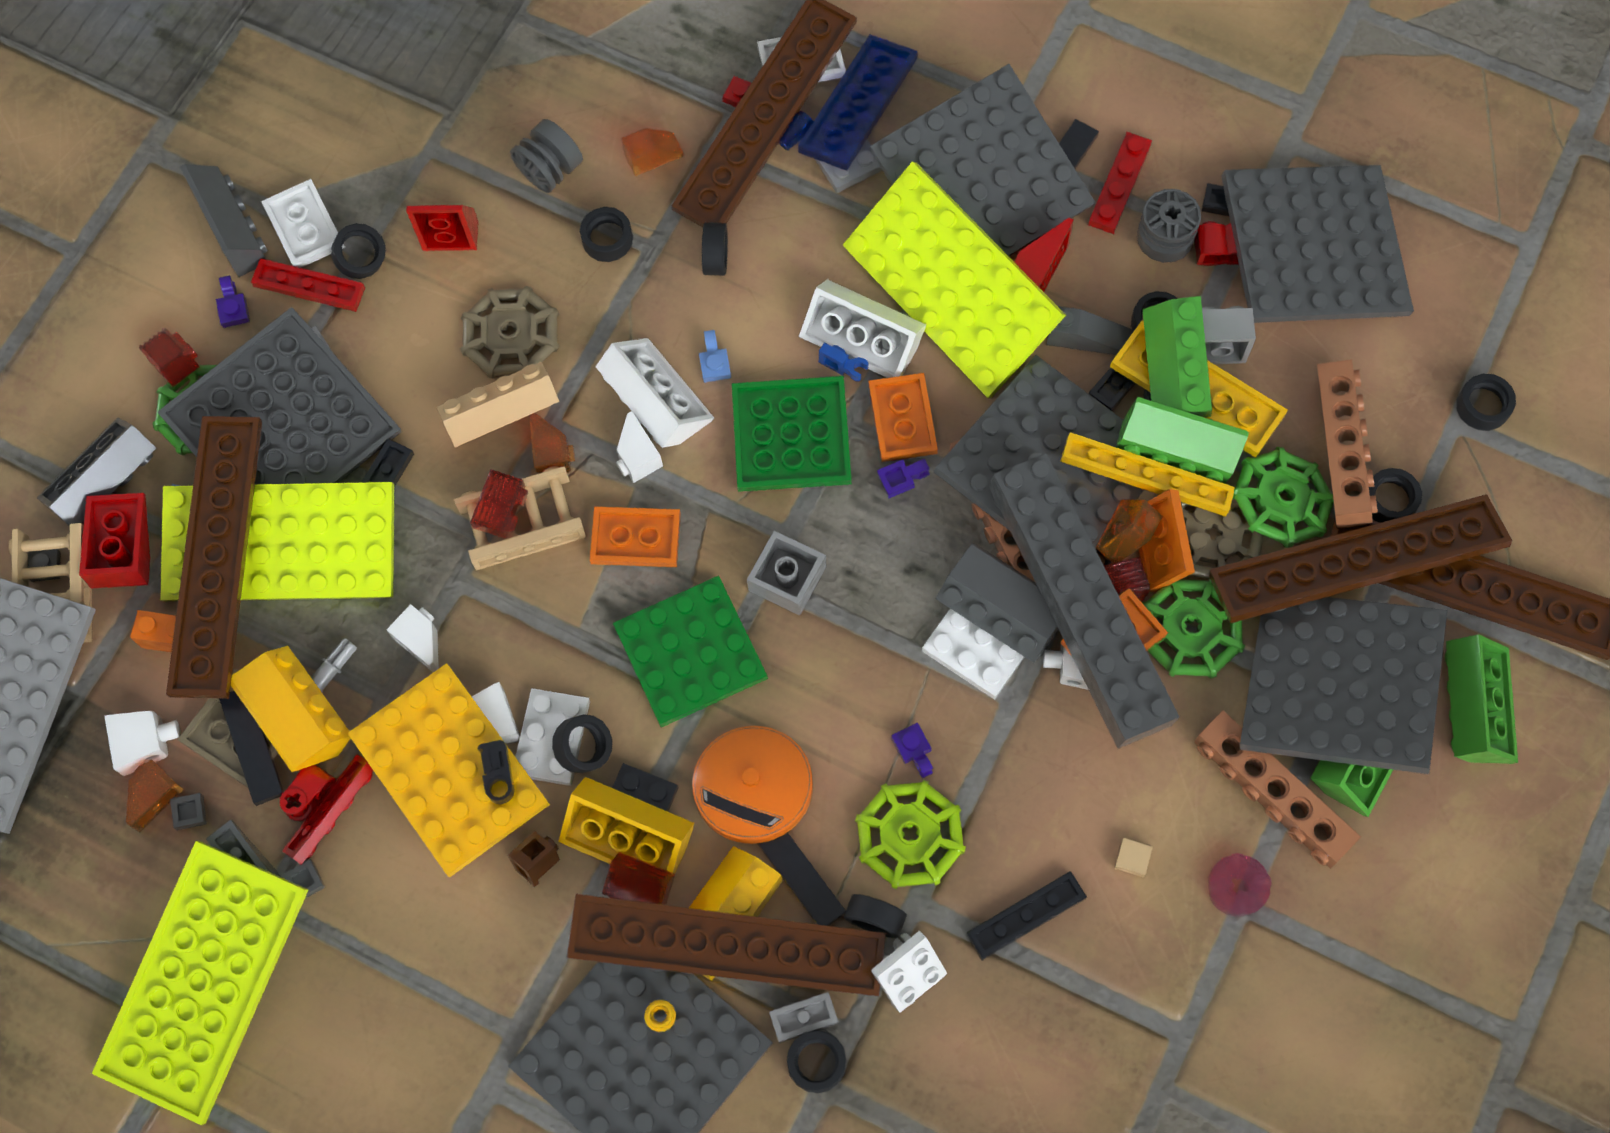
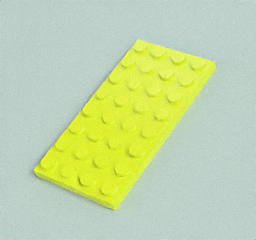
[843,162,1066,398]
[160,482,394,602]
[92,841,309,1125]

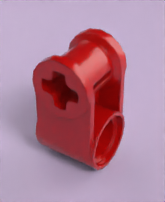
[279,764,336,822]

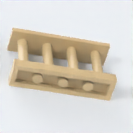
[454,466,586,570]
[8,523,92,642]

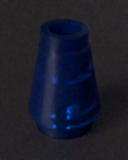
[779,110,816,151]

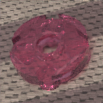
[1208,853,1272,917]

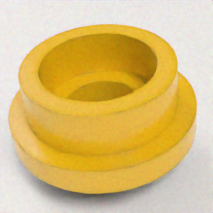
[644,1000,676,1032]

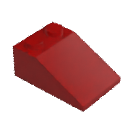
[406,205,478,251]
[1013,218,1074,292]
[79,493,150,589]

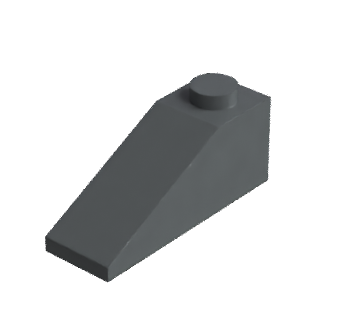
[1047,306,1133,355]
[206,820,281,877]

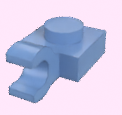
[699,330,731,383]

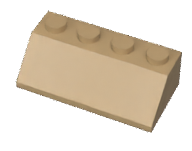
[437,362,559,447]

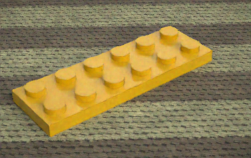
[1110,320,1288,457]

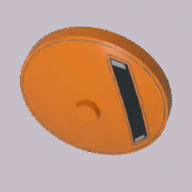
[692,726,813,844]

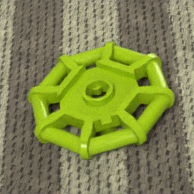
[855,780,966,889]

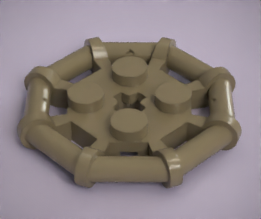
[460,286,559,379]
[1181,499,1267,579]

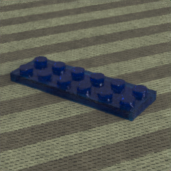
[798,34,918,171]

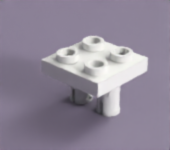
[871,931,947,1013]

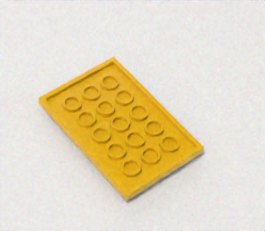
[347,663,550,878]

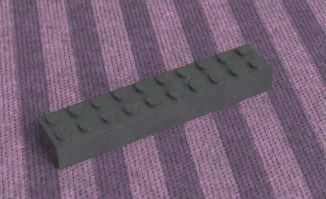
[989,453,1180,749]

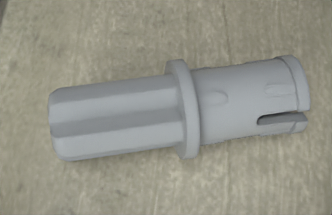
[311,638,357,692]

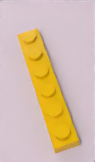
[1060,432,1235,517]

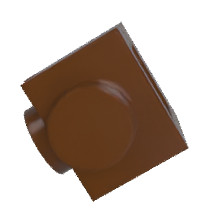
[508,831,560,887]

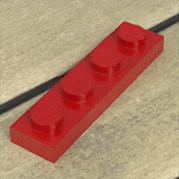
[1088,132,1153,234]
[251,258,365,312]
[282,754,374,865]

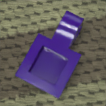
[216,275,250,328]
[877,459,930,498]
[891,723,933,778]

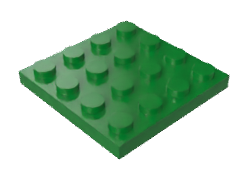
[732,376,852,492]
[613,575,768,728]

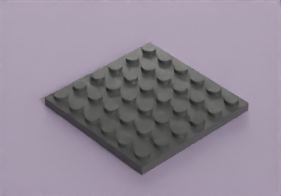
[869,64,1096,256]
[1221,165,1414,323]
[157,307,402,484]
[934,355,1145,550]
[1240,597,1447,774]
[508,962,773,1133]

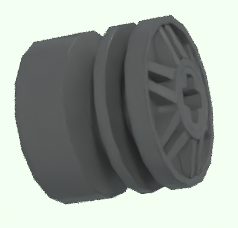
[510,119,583,193]
[1137,189,1201,263]

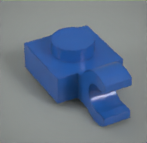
[819,342,869,382]

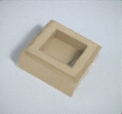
[1114,838,1153,877]

